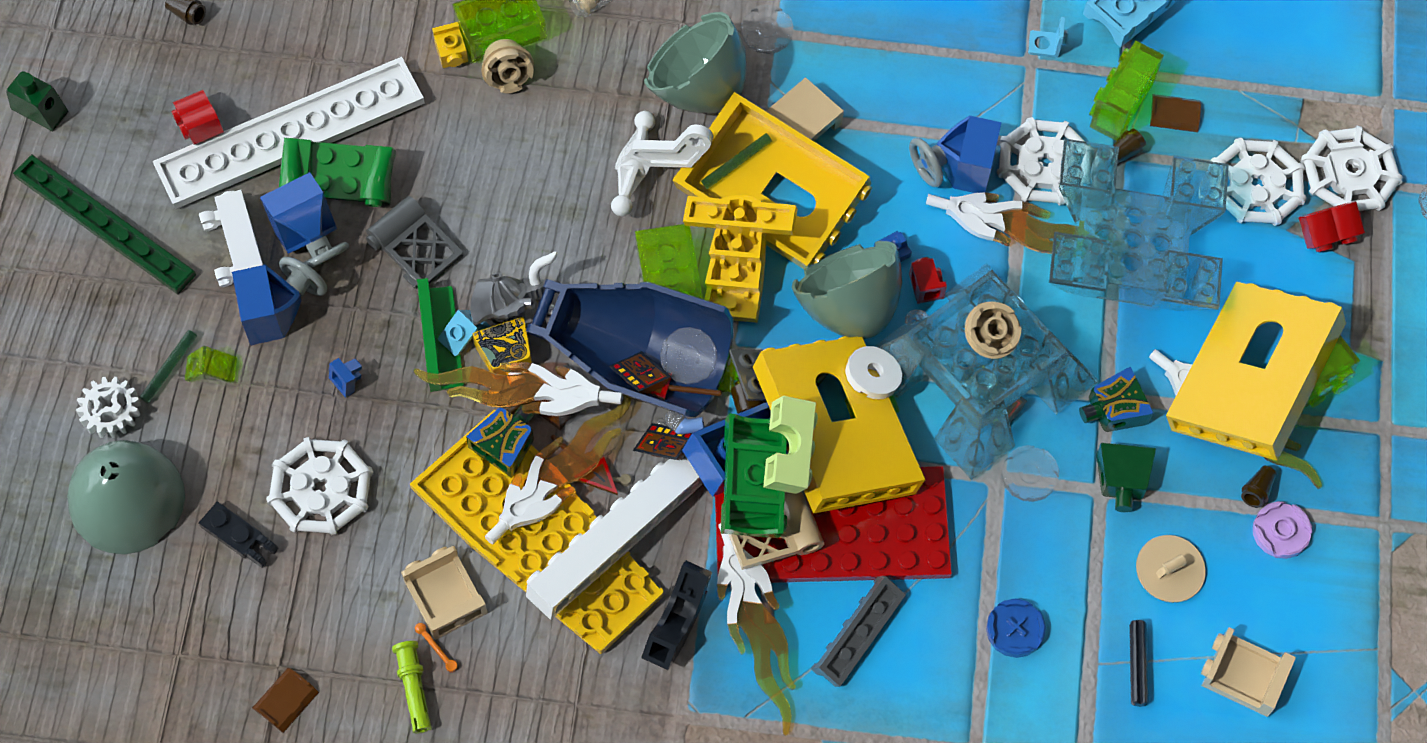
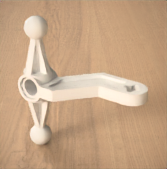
[611,111,713,217]

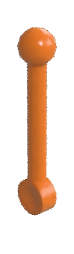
[415,623,458,673]

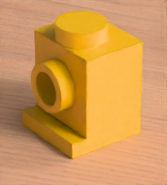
[432,22,468,68]

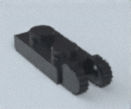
[198,501,278,568]

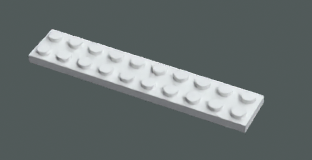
[153,57,425,209]

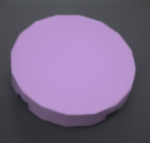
[1253,501,1312,559]

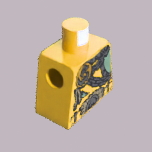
[472,317,532,388]

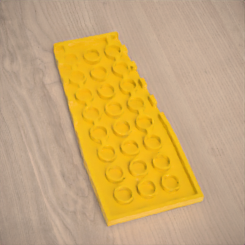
[410,409,663,654]

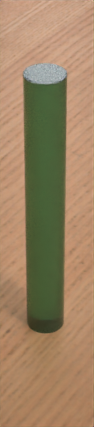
[701,133,772,190]
[139,330,197,403]

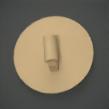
[1136,535,1206,603]

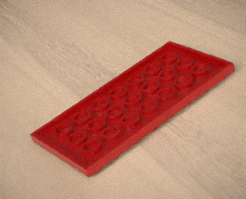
[715,466,951,583]

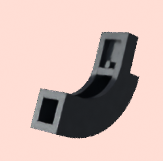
[641,560,712,670]

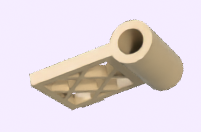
[728,491,824,570]

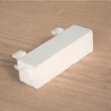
[199,190,263,287]

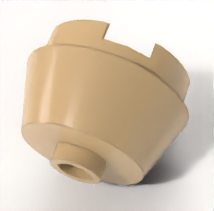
[481,39,534,93]
[965,302,1021,359]

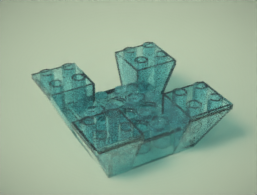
[1049,138,1229,311]
[874,263,1099,480]

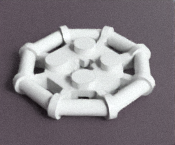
[997,117,1094,206]
[1301,126,1403,211]
[1209,138,1306,226]
[266,437,373,536]

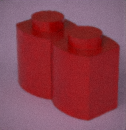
[171,90,224,145]
[1299,201,1365,252]

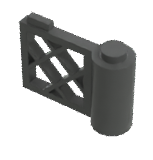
[366,196,463,289]

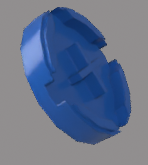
[986,599,1046,658]

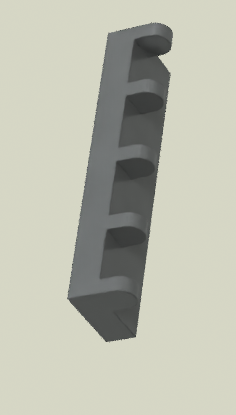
[811,576,906,687]

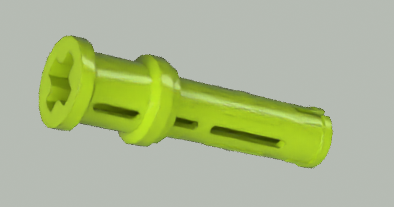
[392,641,432,734]

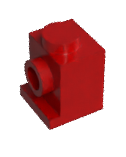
[909,257,947,304]

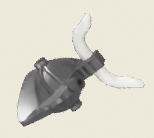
[470,251,557,326]

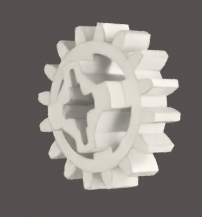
[76,377,141,438]

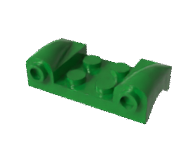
[279,137,396,207]
[720,413,789,538]

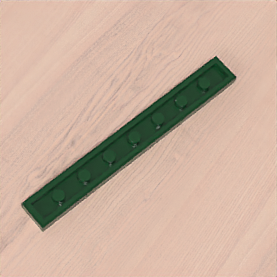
[13,154,196,295]

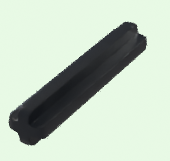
[1129,620,1148,707]

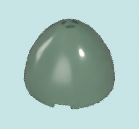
[644,12,747,114]
[792,241,902,339]
[67,440,185,554]

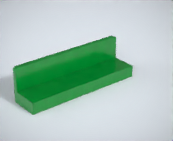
[417,278,464,392]

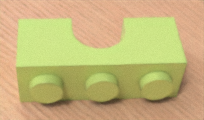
[763,396,818,494]

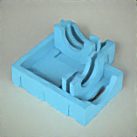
[1083,0,1176,48]

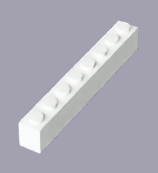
[526,456,704,620]

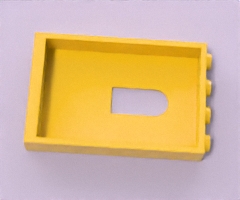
[673,92,872,270]
[1166,282,1346,461]
[753,336,925,514]

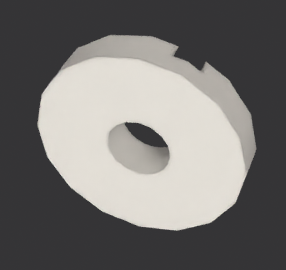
[845,346,902,399]

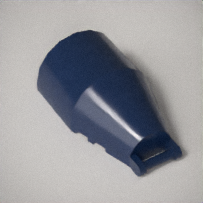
[526,279,734,418]

